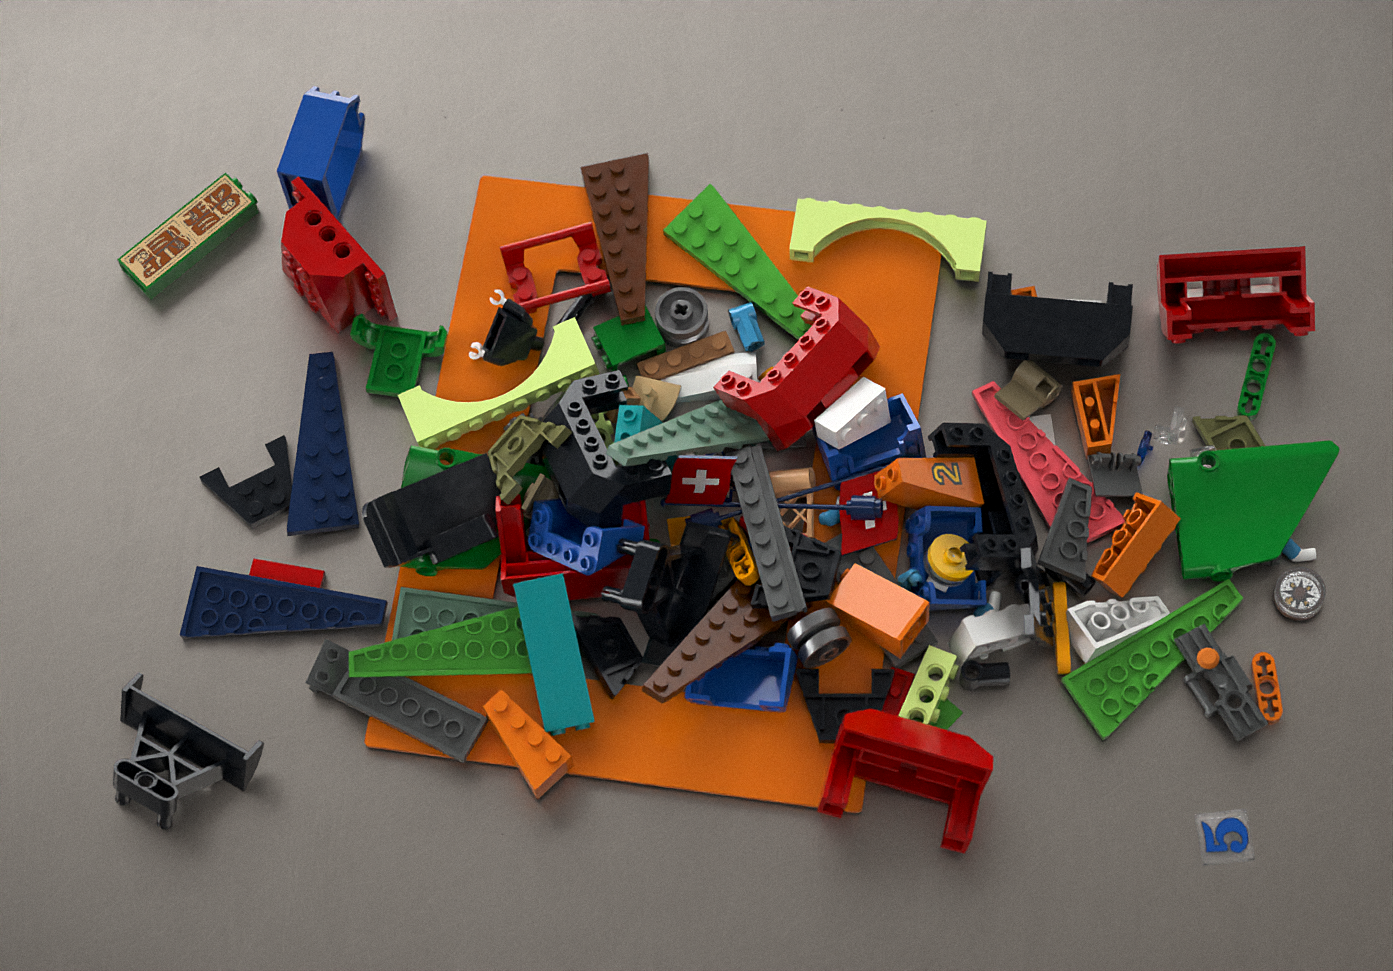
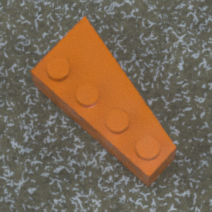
[1091,492,1181,598]
[483,689,574,800]

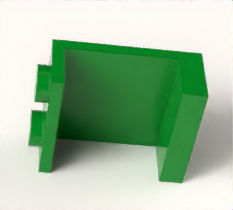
[591,305,666,371]

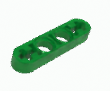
[1237,333,1276,421]

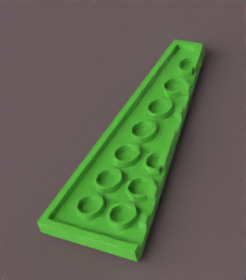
[663,184,812,340]
[1061,579,1243,741]
[349,607,533,678]

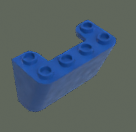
[528,498,645,575]
[905,506,987,610]
[685,643,798,712]

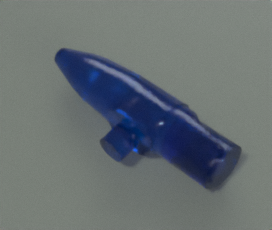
[1137,430,1154,466]

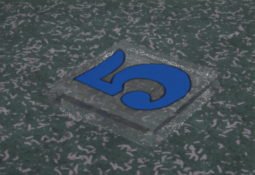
[1195,809,1255,866]

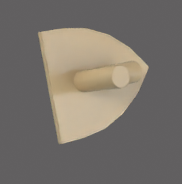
[633,375,681,421]

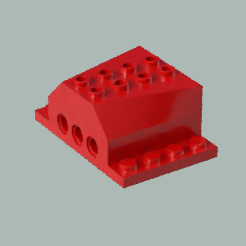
[281,176,398,334]

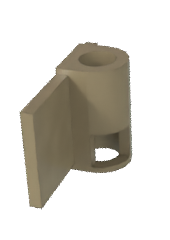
[994,360,1063,420]
[521,473,560,522]

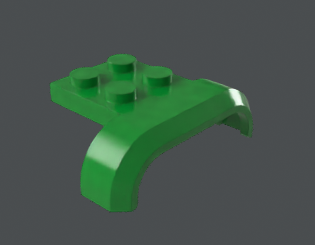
[350,314,448,397]

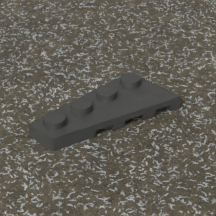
[1037,478,1092,583]

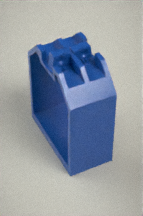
[277,86,365,220]

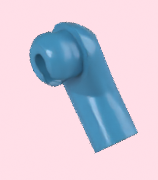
[897,569,922,591]

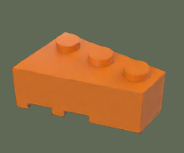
[1071,374,1121,460]

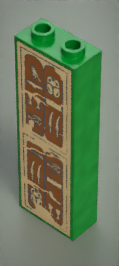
[117,172,259,300]

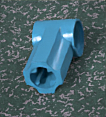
[728,302,765,352]

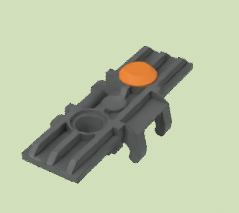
[1174,624,1268,741]

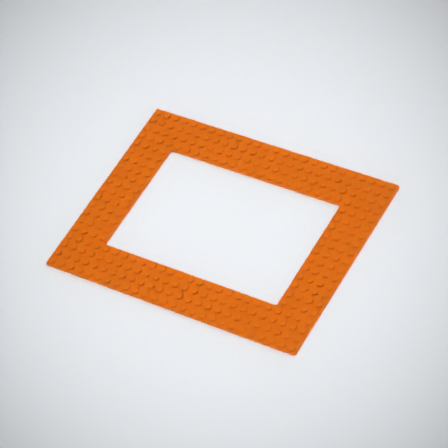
[364,176,942,813]

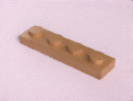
[636,330,735,381]

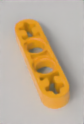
[718,517,760,586]
[1052,582,1071,675]

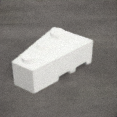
[814,376,891,449]
[947,603,1031,669]

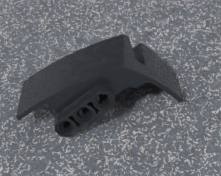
[362,453,501,568]

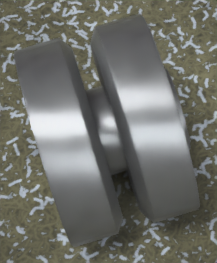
[655,287,709,348]
[787,608,851,668]

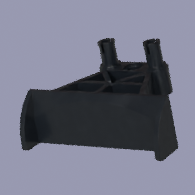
[601,521,741,668]
[113,672,264,829]

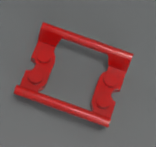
[500,222,611,314]

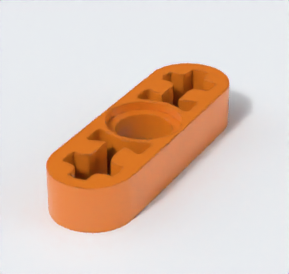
[1251,652,1283,725]

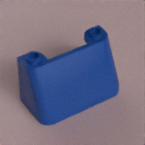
[812,393,926,491]

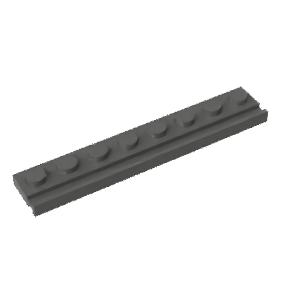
[726,443,808,621]

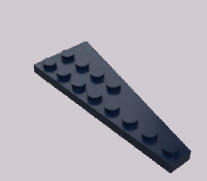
[287,352,359,536]
[180,566,388,638]

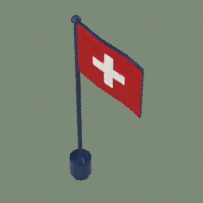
[660,455,883,521]
[685,464,899,556]

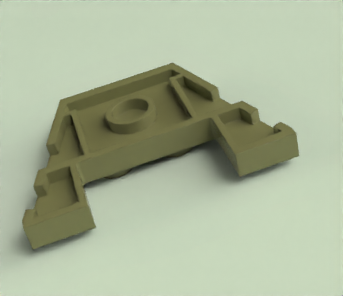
[488,415,572,505]

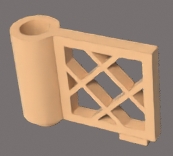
[768,467,816,539]

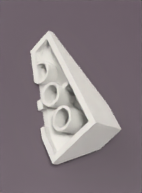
[661,352,758,402]
[1066,596,1170,664]

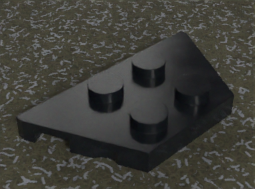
[572,613,643,700]

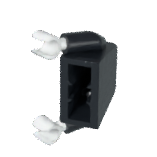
[469,289,544,366]

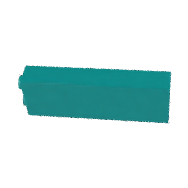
[513,573,595,736]

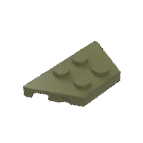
[1192,415,1265,451]

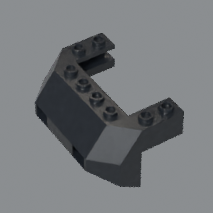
[982,271,1133,367]
[538,370,672,529]
[928,423,1039,591]

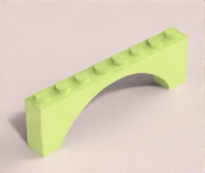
[789,198,987,282]
[398,317,600,449]

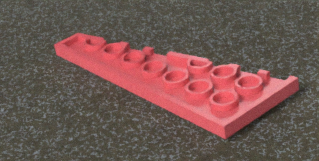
[972,381,1125,543]

